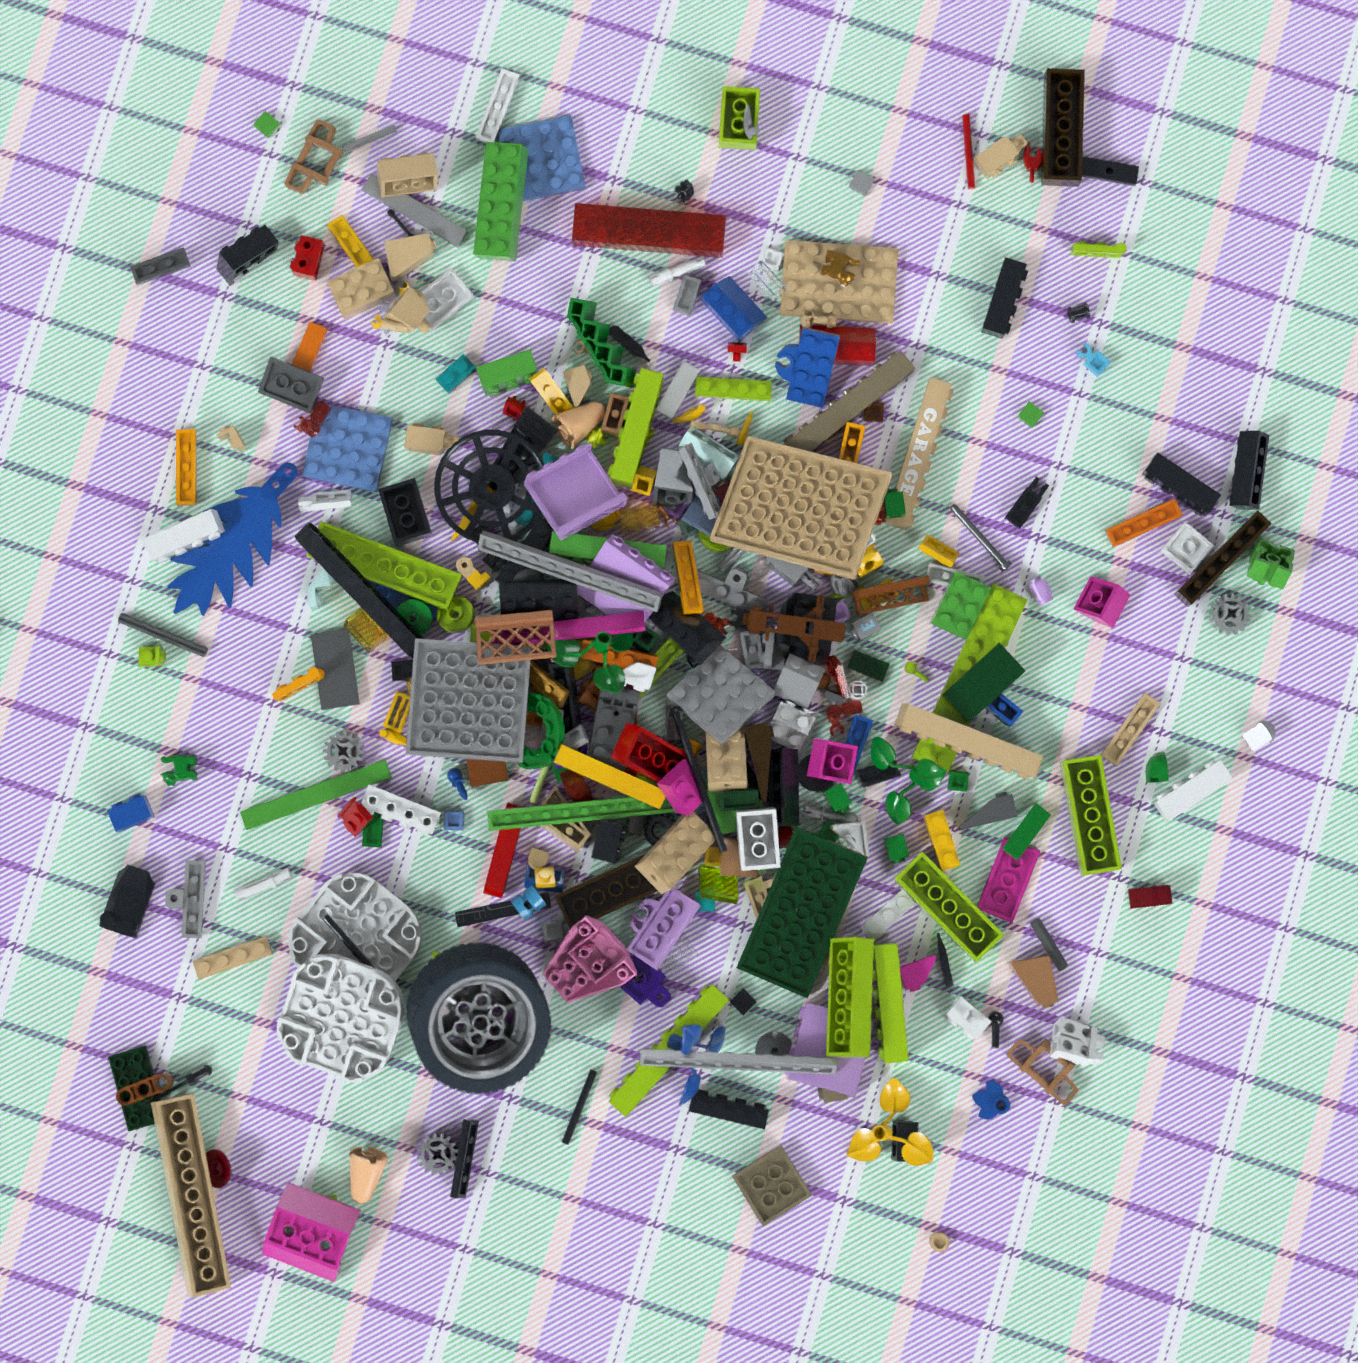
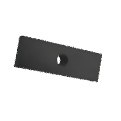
[1082,156,1139,186]

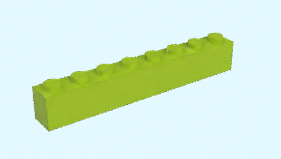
[608,984,729,1117]

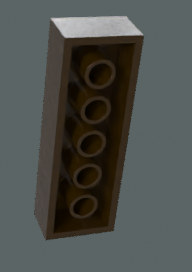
[1041,68,1085,187]
[555,854,658,929]

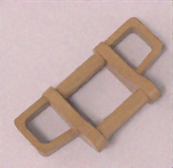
[284,120,344,194]
[1006,1039,1078,1105]

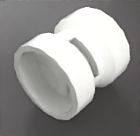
[847,680,867,701]

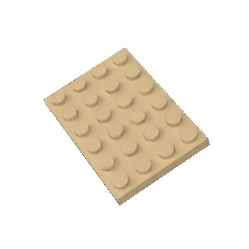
[780,240,898,324]

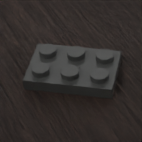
[258,356,324,414]

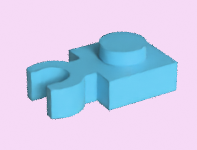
[1076,343,1111,377]

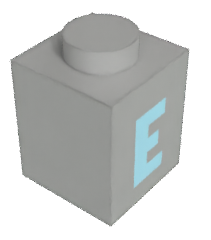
[850,612,881,641]

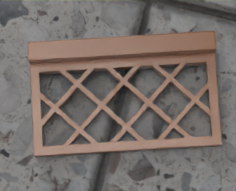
[475,610,556,665]

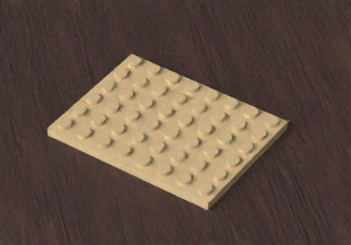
[709,436,892,580]

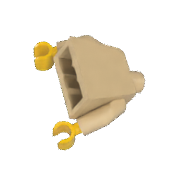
[371,281,431,334]

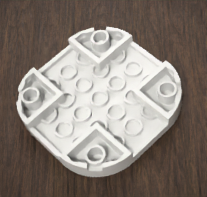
[288,873,422,982]
[277,953,405,1083]

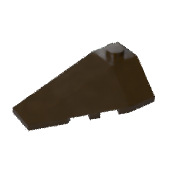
[744,722,774,803]

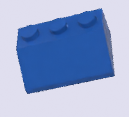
[701,276,767,342]

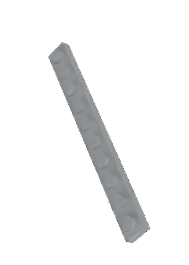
[478,530,663,612]
[639,1048,837,1075]

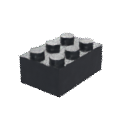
[378,478,433,547]

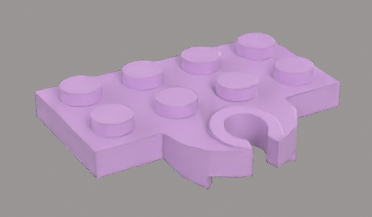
[627,888,701,970]

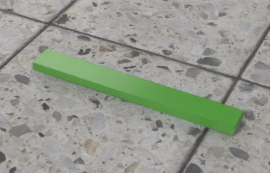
[240,760,392,830]

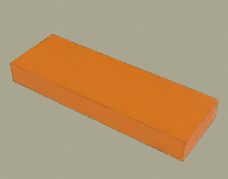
[292,322,328,372]

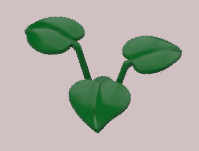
[546,631,633,693]
[870,737,947,825]

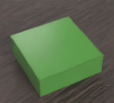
[253,111,280,138]
[1017,401,1044,428]

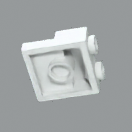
[770,700,815,753]

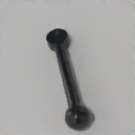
[387,209,415,237]

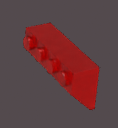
[799,324,876,366]

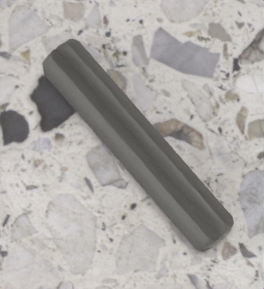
[1030,918,1068,971]

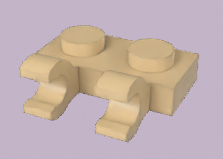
[743,876,774,919]

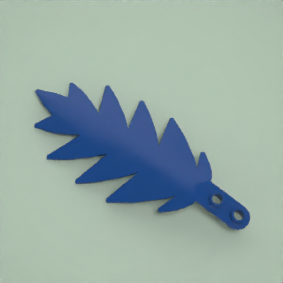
[167,462,298,616]

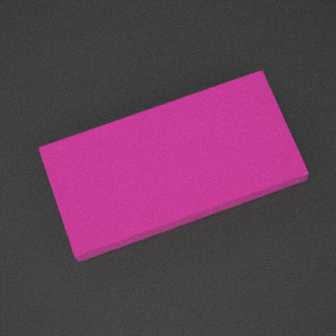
[977,837,1040,923]

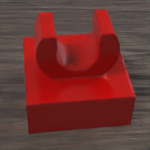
[728,342,747,362]
[502,396,526,420]

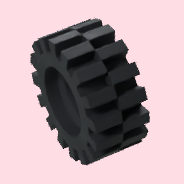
[644,813,676,846]

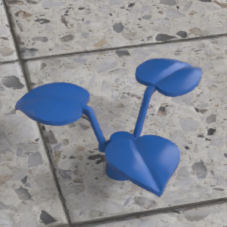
[667,1024,726,1105]

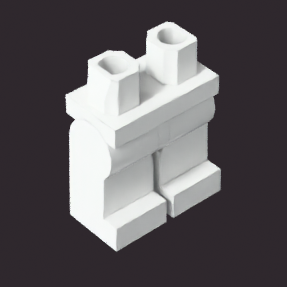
[1050,1017,1105,1067]

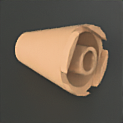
[552,401,606,449]
[349,1146,388,1204]

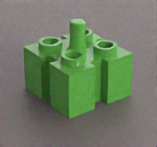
[1247,537,1295,589]

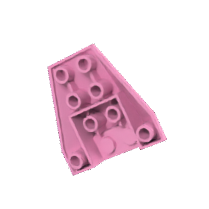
[542,915,637,1003]

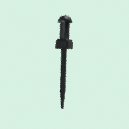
[144,1065,212,1105]

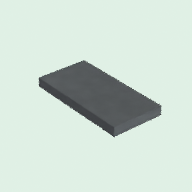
[311,629,360,710]

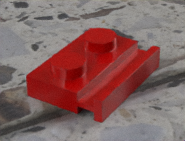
[337,797,373,837]

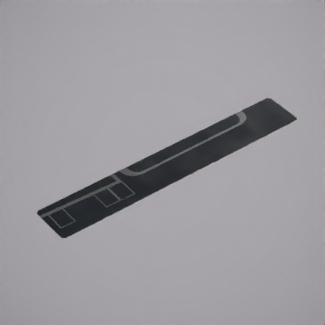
[455,892,552,927]

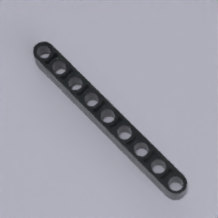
[295,522,424,658]

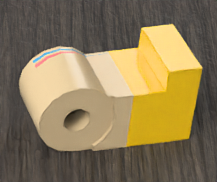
[456,557,492,592]

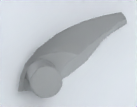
[743,105,760,139]

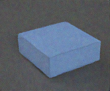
[444,811,464,831]

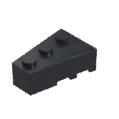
[216,225,279,286]

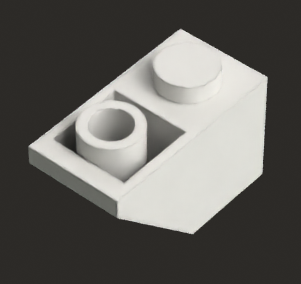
[622,661,656,692]

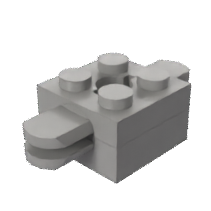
[765,557,822,591]

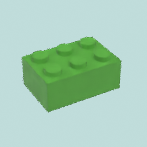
[476,349,538,397]
[930,571,991,640]

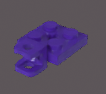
[619,955,671,1008]

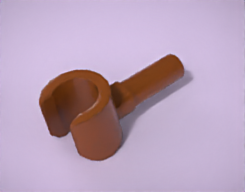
[657,505,677,528]

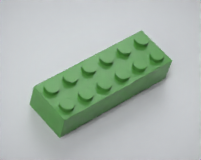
[473,142,529,261]
[549,531,667,570]

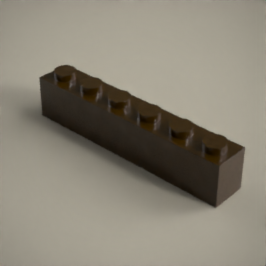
[1174,510,1272,607]

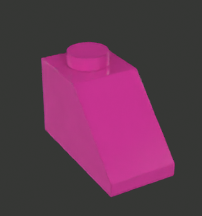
[900,955,936,992]

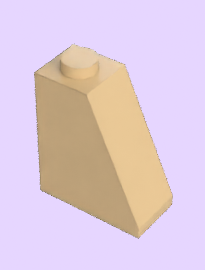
[384,233,436,282]

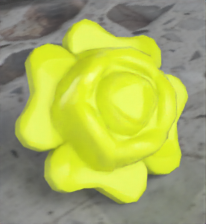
[586,428,606,449]

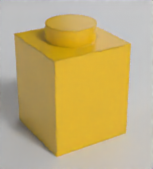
[632,466,657,496]

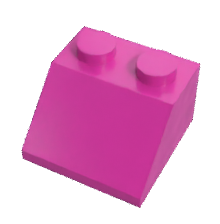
[1073,576,1131,628]
[807,738,858,784]
[657,759,702,816]

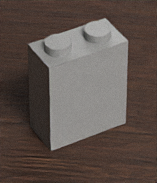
[774,654,825,709]

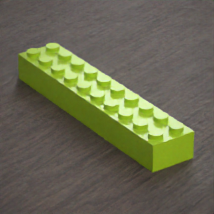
[911,583,1028,774]

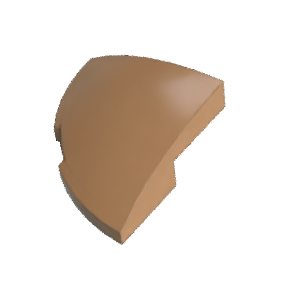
[720,837,759,877]

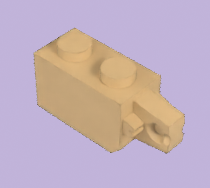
[974,135,1028,179]
[404,423,460,455]

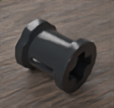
[1067,302,1090,324]

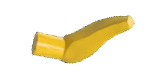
[672,405,706,423]
[737,412,753,445]
[379,729,407,746]

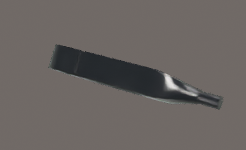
[609,325,651,362]
[936,933,953,986]

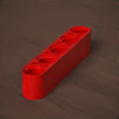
[483,802,525,898]

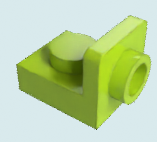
[138,646,166,667]

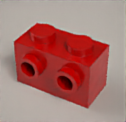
[290,235,325,281]

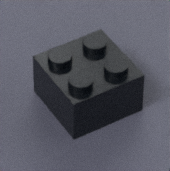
[591,820,626,864]

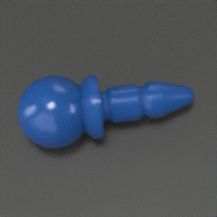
[447,768,468,800]

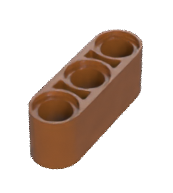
[116,1072,174,1105]

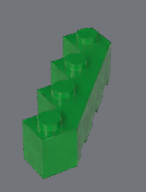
[567,297,637,388]

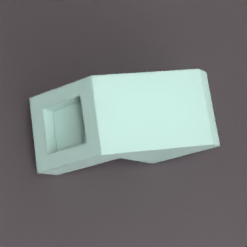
[307,568,335,610]

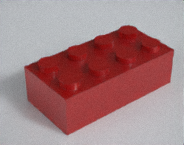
[610,723,690,785]

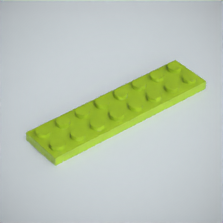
[306,521,462,611]

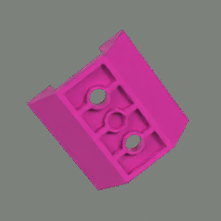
[262,1182,361,1282]

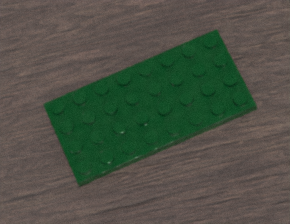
[736,826,868,999]

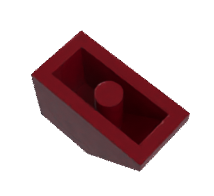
[1128,885,1173,909]

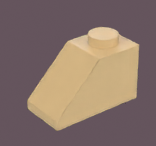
[563,364,593,408]

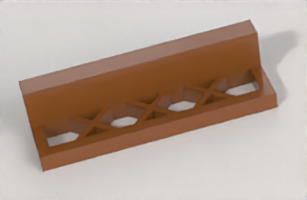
[852,576,930,616]

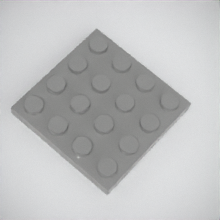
[666,645,776,745]

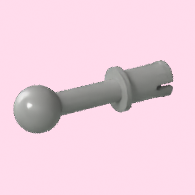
[802,805,858,824]

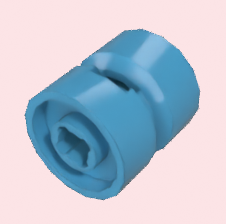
[510,885,547,921]

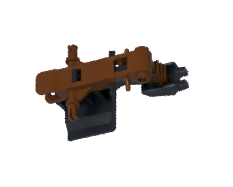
[729,593,846,665]

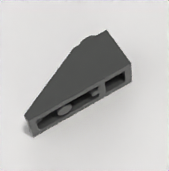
[959,792,1018,830]

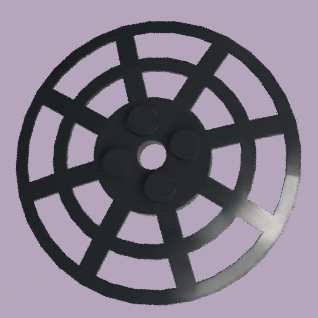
[434,429,544,543]

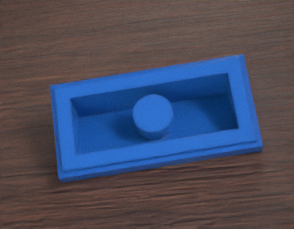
[524,865,565,893]

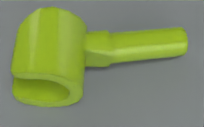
[904,661,929,682]

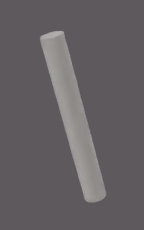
[342,125,397,152]

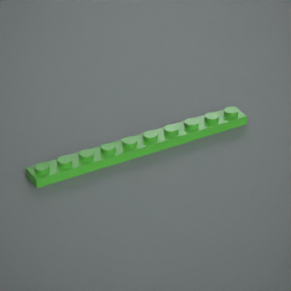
[487,796,675,831]

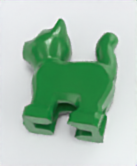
[160,755,197,787]

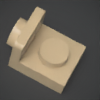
[217,425,247,452]

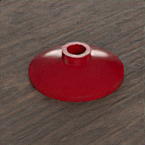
[205,1149,231,1188]

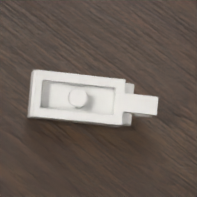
[298,489,352,511]

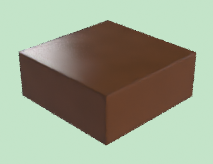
[864,402,884,422]

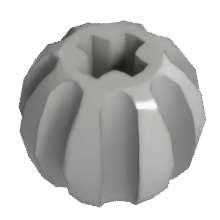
[830,574,859,596]

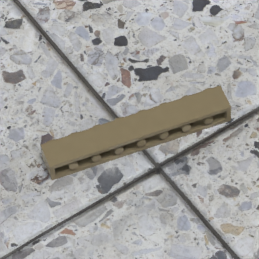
[783,351,915,452]

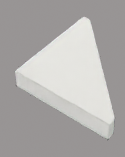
[830,821,869,857]

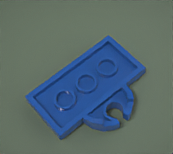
[775,327,840,408]

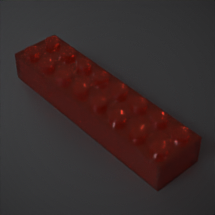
[572,203,726,258]

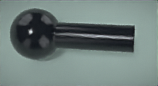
[988,1011,1004,1049]

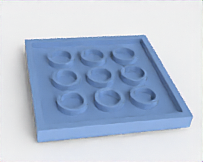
[498,115,586,202]
[302,403,393,493]

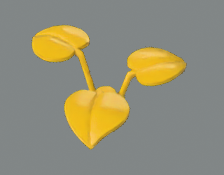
[846,1078,934,1166]

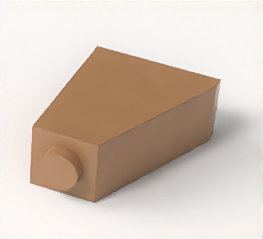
[1009,955,1058,1008]

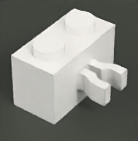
[945,996,992,1040]

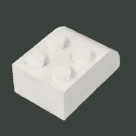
[736,807,780,871]

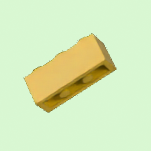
[923,810,960,871]

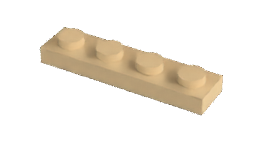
[1101,693,1161,766]
[193,936,273,980]

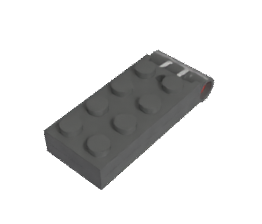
[583,688,640,779]

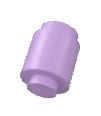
[1028,576,1053,606]

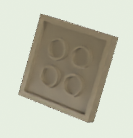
[732,1145,813,1226]

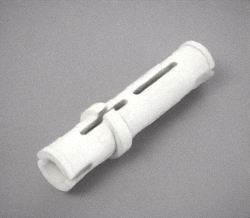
[649,255,706,287]
[234,868,293,901]

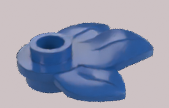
[972,1080,1010,1120]

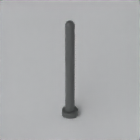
[950,504,1012,572]

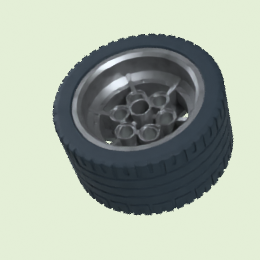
[407,942,551,1094]

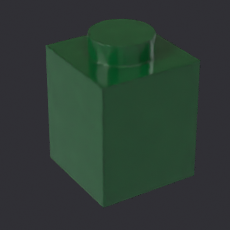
[632,626,660,653]

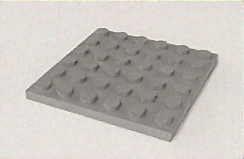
[406,638,532,763]

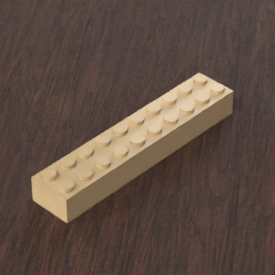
[151,1094,231,1298]

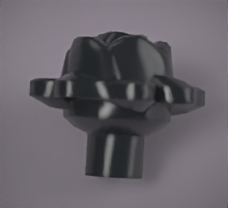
[675,179,694,203]

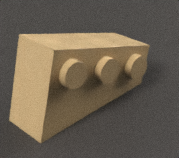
[541,785,591,853]

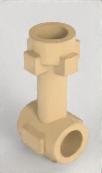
[800,309,837,328]

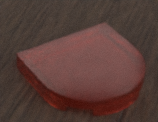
[826,655,851,699]

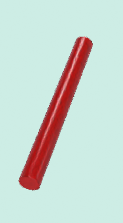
[962,114,975,189]

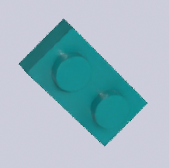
[436,354,476,394]

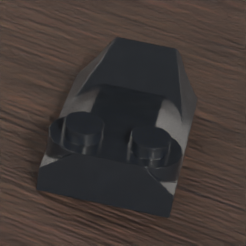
[99,864,156,938]

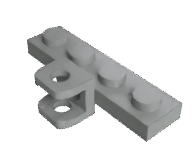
[679,442,721,520]
[698,566,769,610]
[165,860,206,938]

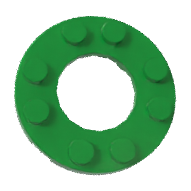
[516,692,565,770]

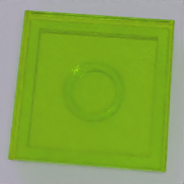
[698,865,739,904]

